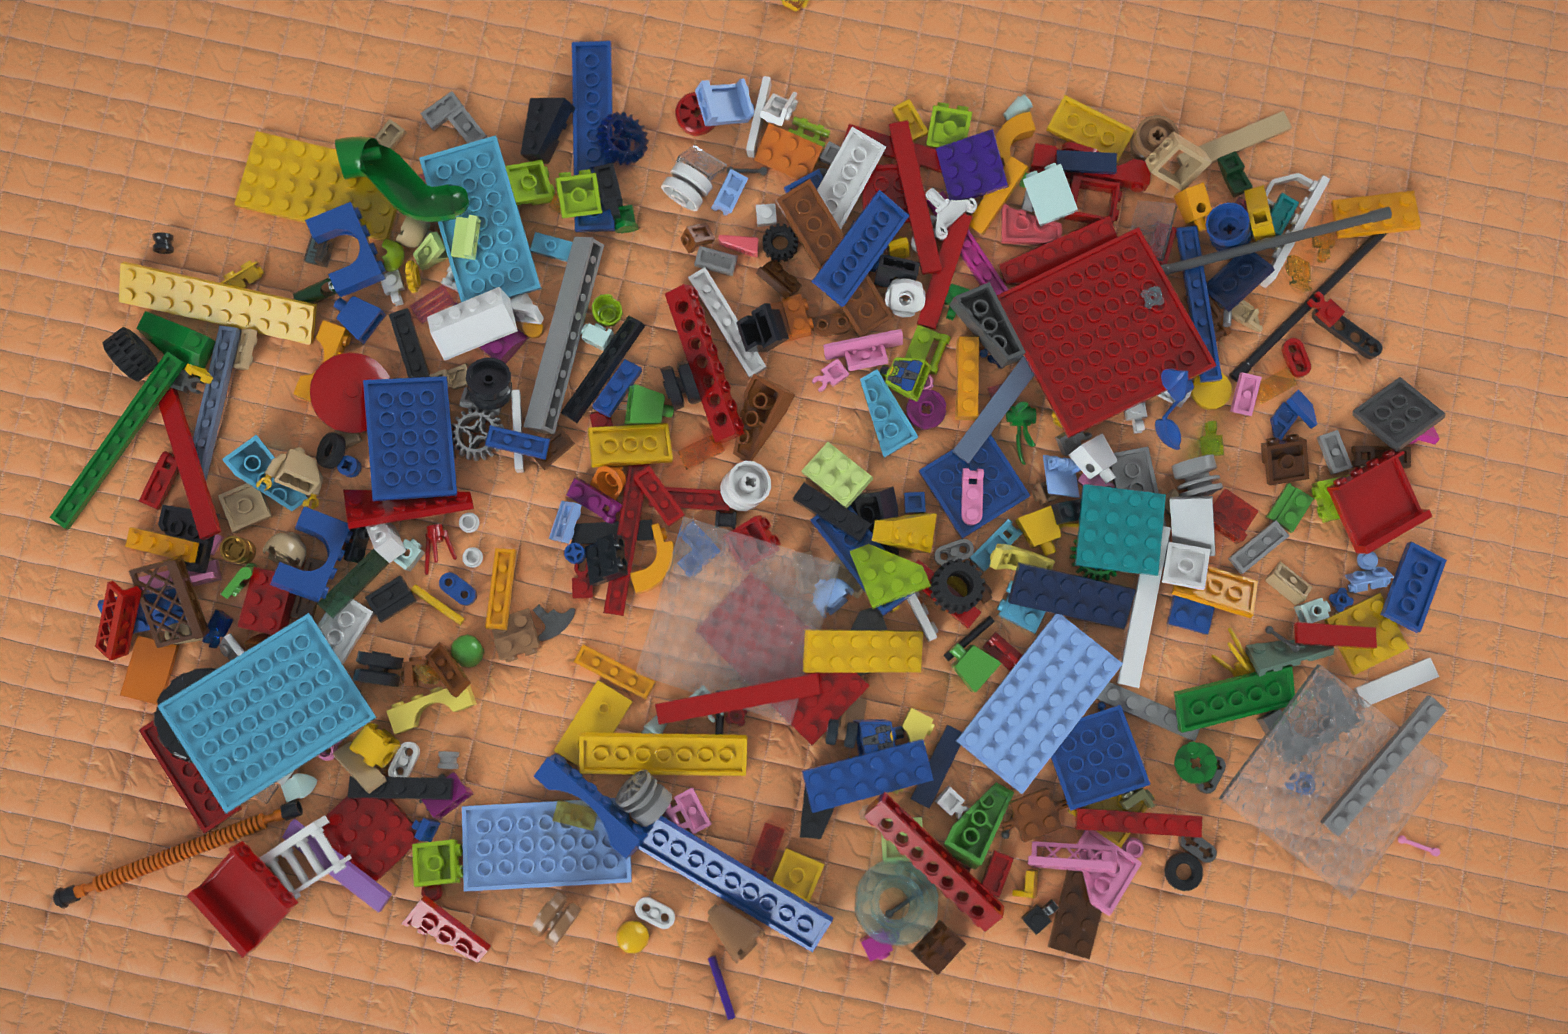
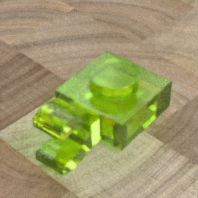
[1200,421,1224,456]

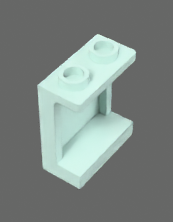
[1023,163,1078,227]

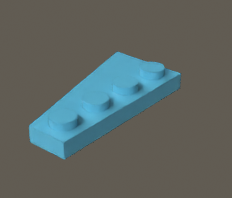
[860,369,918,458]

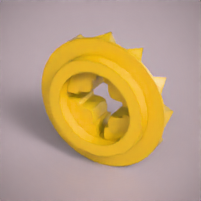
[405,260,421,293]

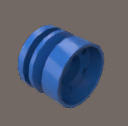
[1206,202,1253,251]

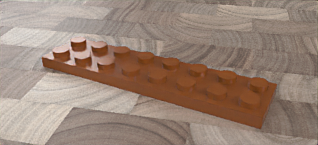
[775,179,893,338]

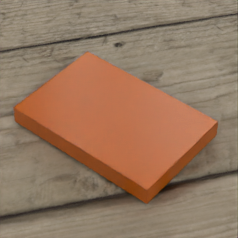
[120,635,180,705]

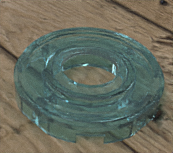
[854,859,938,947]

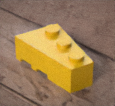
[872,513,937,553]

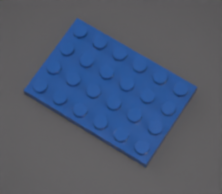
[363,376,457,501]

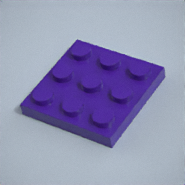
[936,129,1009,201]

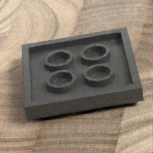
[1352,377,1445,453]

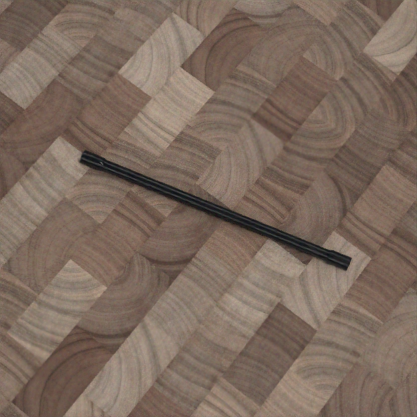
[1229,233,1388,382]

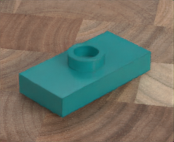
[1270,193,1299,236]

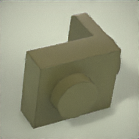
[1118,788,1155,810]

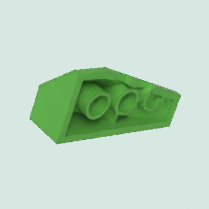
[943,782,1014,870]

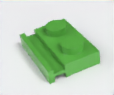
[1266,483,1314,533]

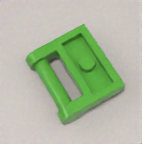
[221,563,257,599]

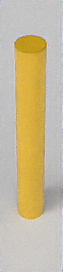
[411,584,465,625]

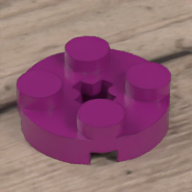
[906,389,946,430]

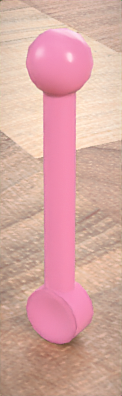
[1398,835,1440,856]

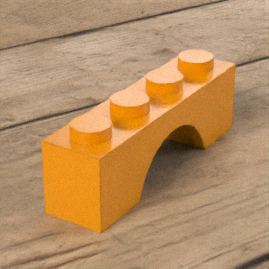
[293,320,351,402]
[955,337,979,421]

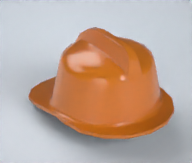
[590,466,626,506]

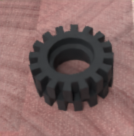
[762,223,798,262]

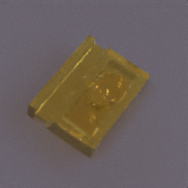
[1285,254,1312,292]

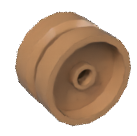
[1130,115,1179,161]
[530,891,582,948]

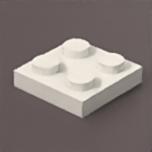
[1162,542,1211,590]

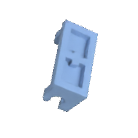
[711,169,748,216]

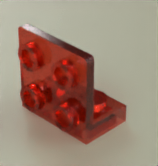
[1213,489,1258,544]

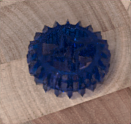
[595,111,649,166]

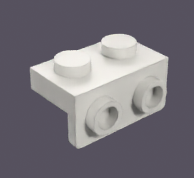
[760,92,798,126]

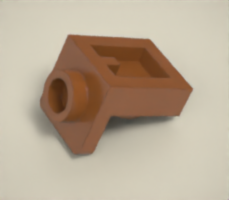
[681,223,715,253]

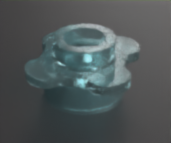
[1141,286,1165,309]

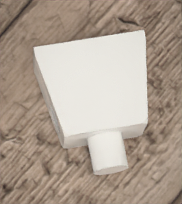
[1069,434,1117,484]

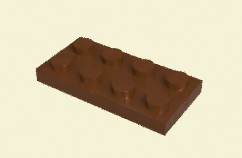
[1048,870,1102,959]

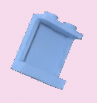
[695,78,754,126]

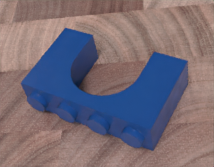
[305,202,386,297]
[270,506,353,603]

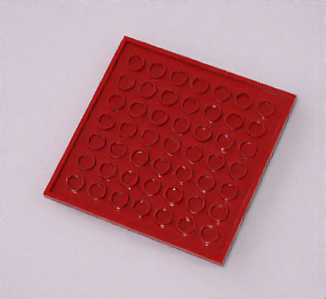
[997,227,1217,438]

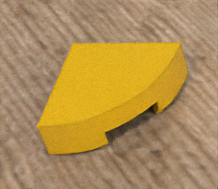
[184,363,213,384]

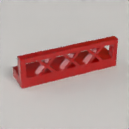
[95,581,142,661]

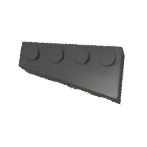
[949,282,1026,368]

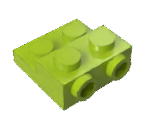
[926,102,972,147]
[505,160,555,206]
[555,169,602,218]
[1312,475,1348,523]
[412,839,463,887]

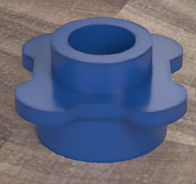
[1329,588,1354,612]

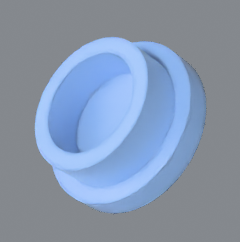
[1357,551,1378,570]

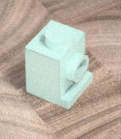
[581,323,614,351]
[393,538,425,572]
[1294,598,1331,623]

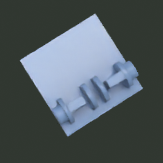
[1043,455,1081,498]

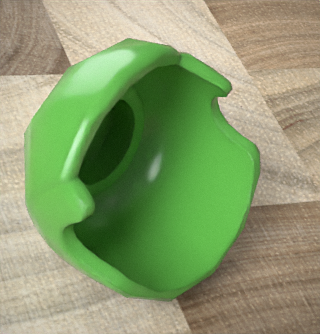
[451,634,484,668]

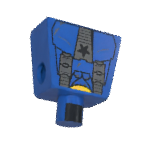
[853,719,904,755]

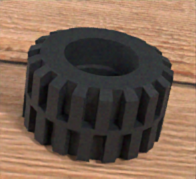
[102,327,158,382]
[929,559,985,614]

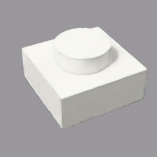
[756,204,777,227]

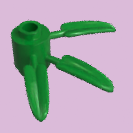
[1006,401,1036,465]

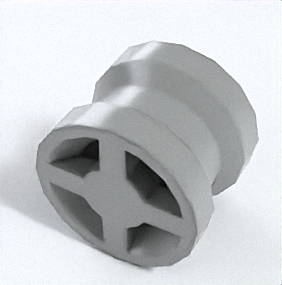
[437,751,460,769]

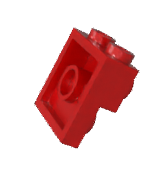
[723,515,781,571]

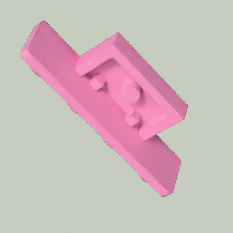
[823,329,903,371]

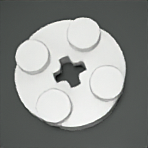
[885,279,926,317]

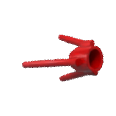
[425,524,457,575]

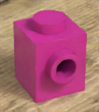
[860,928,894,962]

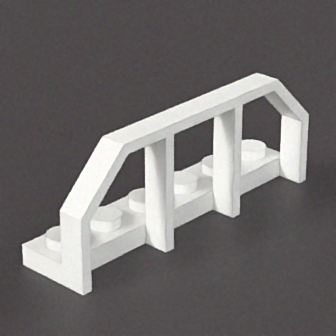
[1252,173,1330,288]

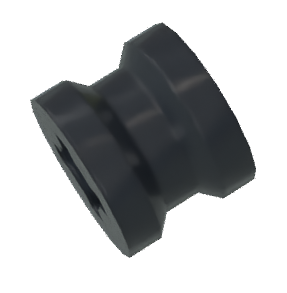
[153,232,174,254]

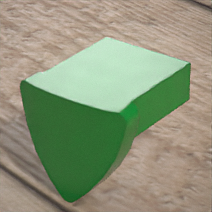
[615,205,639,233]

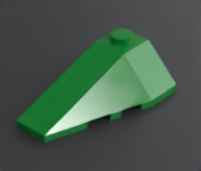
[136,311,216,378]

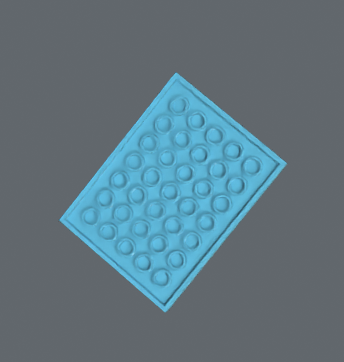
[157,613,377,813]

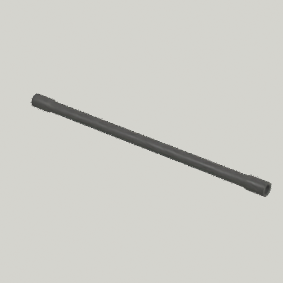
[1161,206,1392,276]

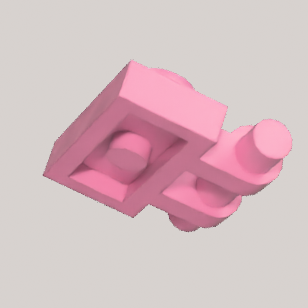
[664,787,712,834]

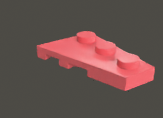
[1001,204,1062,245]

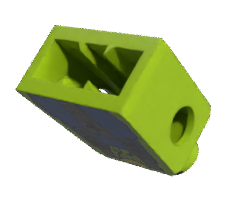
[880,357,932,402]

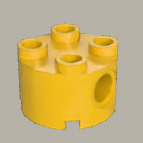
[349,722,401,768]

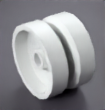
[661,162,712,211]
[720,461,771,511]

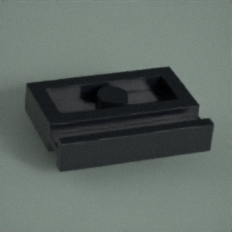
[365,576,417,623]

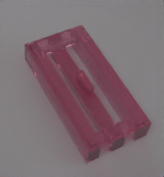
[410,285,455,324]

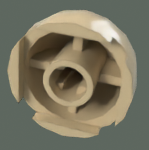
[395,216,432,248]
[263,532,306,569]

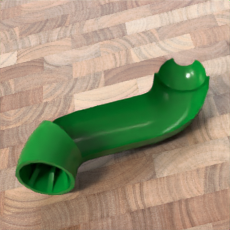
[335,136,469,222]

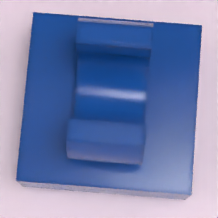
[411,818,441,842]

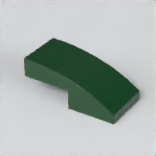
[1217,151,1253,198]

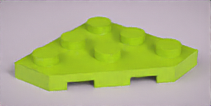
[850,544,930,609]

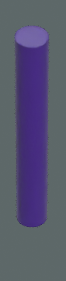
[708,955,736,1020]

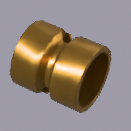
[220,536,256,565]

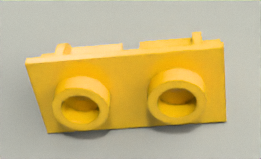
[221,260,264,288]

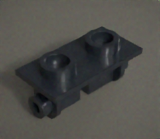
[343,527,370,564]

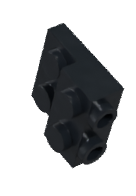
[585,533,628,586]

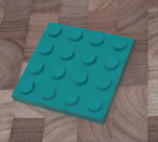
[1075,484,1166,576]

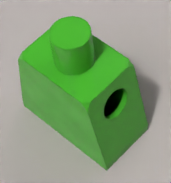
[624,384,674,425]
[949,643,1001,693]

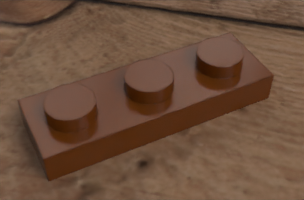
[425,642,471,698]

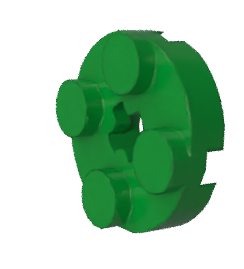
[1174,742,1217,784]

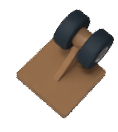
[824,698,867,748]

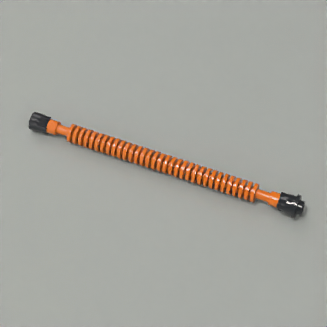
[53,799,303,908]

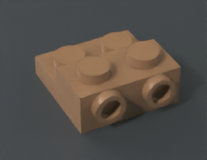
[492,608,541,663]

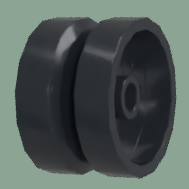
[466,357,512,410]
[660,359,701,410]
[353,651,404,687]

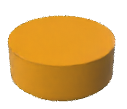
[523,322,544,339]

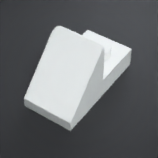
[510,293,544,324]

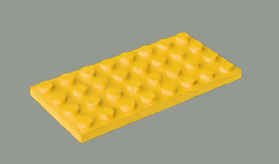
[234,131,397,241]

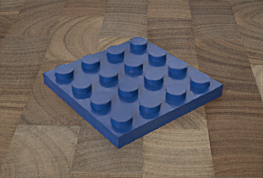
[918,434,1031,539]
[1051,705,1151,811]

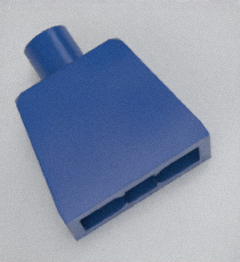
[334,296,386,344]

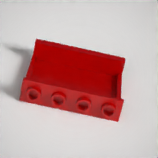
[1327,449,1433,554]
[187,841,299,958]

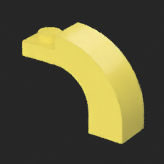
[989,544,1055,571]

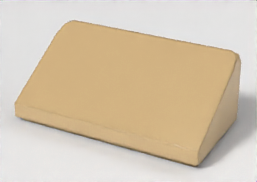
[1265,561,1312,606]

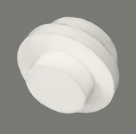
[459,513,480,533]
[462,547,483,568]

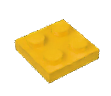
[772,848,825,903]

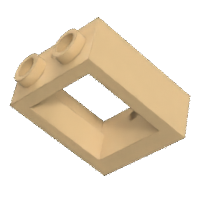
[1145,132,1211,191]

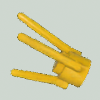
[1212,628,1256,677]

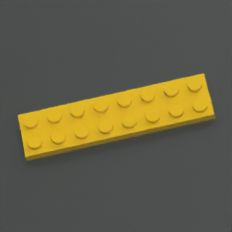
[579,732,747,776]

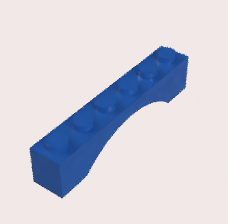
[534,754,648,859]

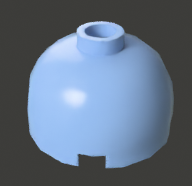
[813,578,854,618]

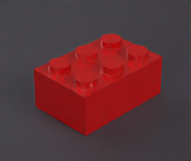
[237,567,296,635]

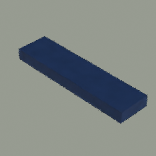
[910,725,962,809]

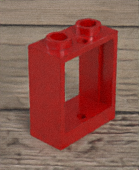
[1064,175,1122,224]

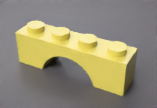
[386,685,477,734]
[892,708,935,794]

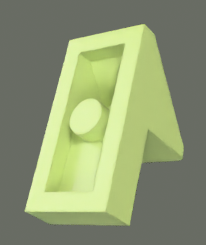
[413,231,448,271]

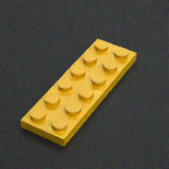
[803,630,923,673]

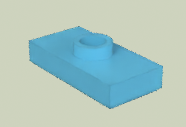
[530,232,573,262]

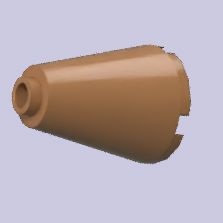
[708,904,765,963]

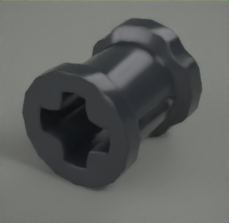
[715,510,737,529]

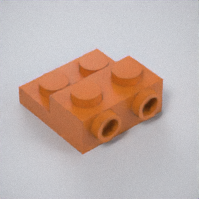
[770,294,814,343]

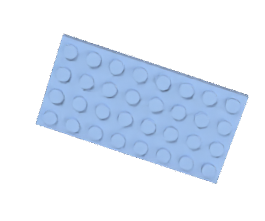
[956,614,1123,794]
[462,798,632,892]

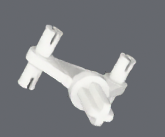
[925,188,977,241]

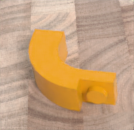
[996,111,1036,167]
[630,523,675,595]

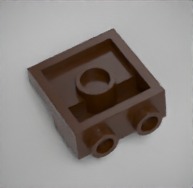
[1261,434,1309,486]
[911,919,966,975]

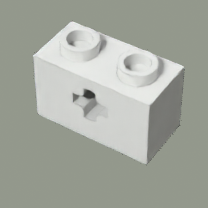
[365,522,406,563]

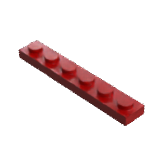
[1075,808,1202,838]

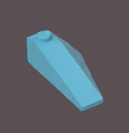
[222,435,307,511]

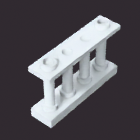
[259,815,352,899]

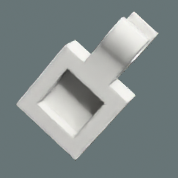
[381,269,406,306]
[1124,402,1147,434]

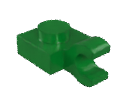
[944,283,970,321]

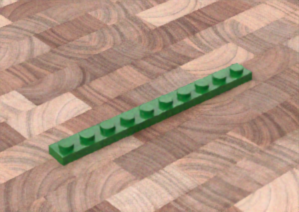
[49,351,186,529]

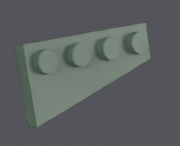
[1245,640,1334,676]

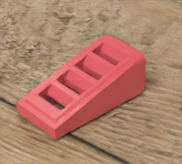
[719,235,759,258]

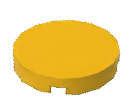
[1191,373,1232,410]

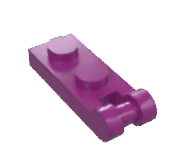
[566,477,622,524]

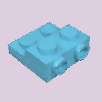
[997,580,1046,634]

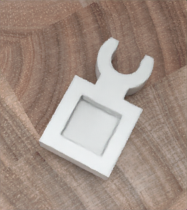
[935,786,970,820]

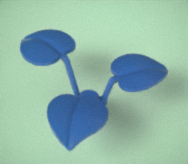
[1155,369,1194,450]

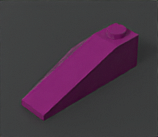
[453,302,528,364]

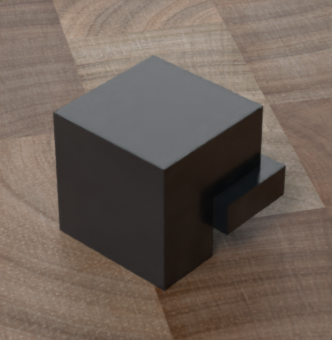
[736,303,789,352]

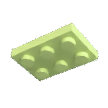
[801,442,873,509]

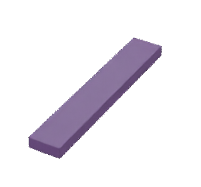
[282,819,392,913]

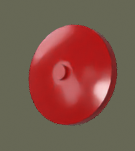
[310,353,390,434]

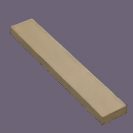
[1176,111,1292,167]

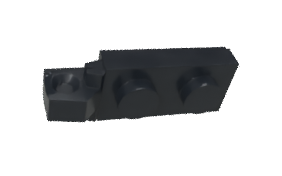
[594,162,623,220]

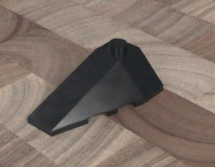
[850,486,899,556]

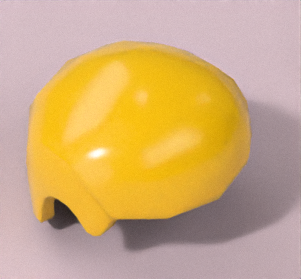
[616,921,649,953]

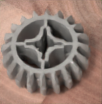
[451,407,504,461]

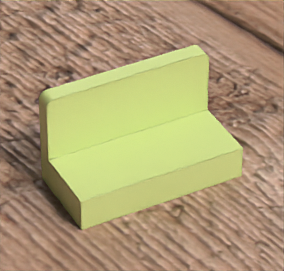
[451,215,481,260]

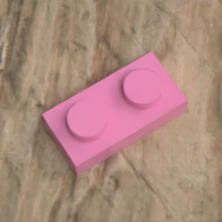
[1230,372,1262,416]

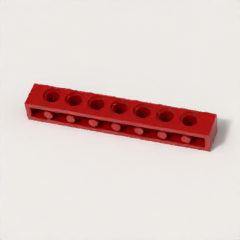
[665,284,745,443]
[864,792,1005,932]

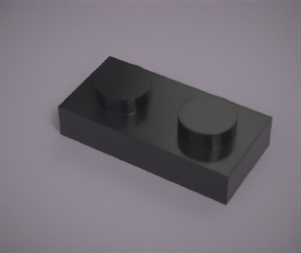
[1051,499,1081,525]

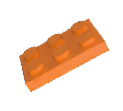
[754,123,824,180]

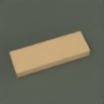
[333,741,386,794]

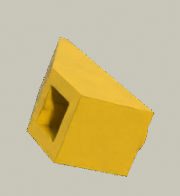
[1244,185,1276,241]

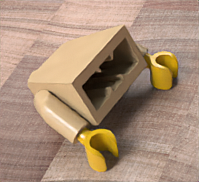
[256,447,323,509]

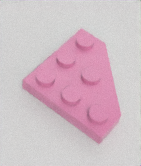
[1077,830,1142,916]

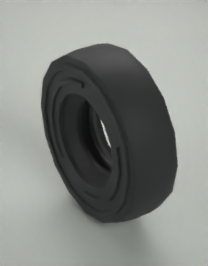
[316,432,346,469]
[1164,853,1203,891]

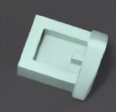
[280,773,317,803]

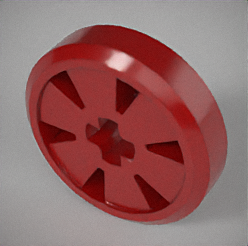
[675,92,716,136]

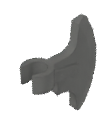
[533,604,575,641]

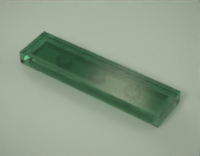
[317,548,389,619]

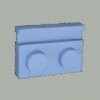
[549,500,582,544]

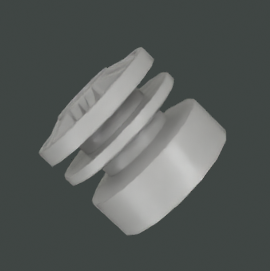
[1171,454,1223,497]
[616,770,672,827]

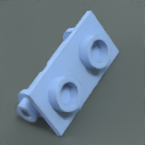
[1345,567,1394,593]

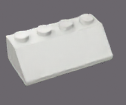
[427,287,518,361]

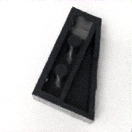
[520,98,575,164]
[800,785,835,839]

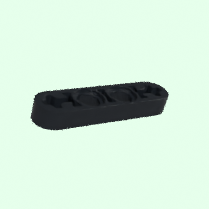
[1312,308,1382,359]

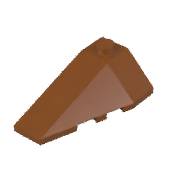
[733,374,795,461]

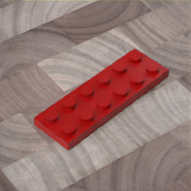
[139,721,242,834]

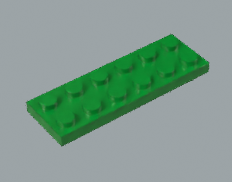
[1174,664,1296,733]

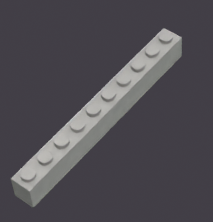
[524,237,604,435]

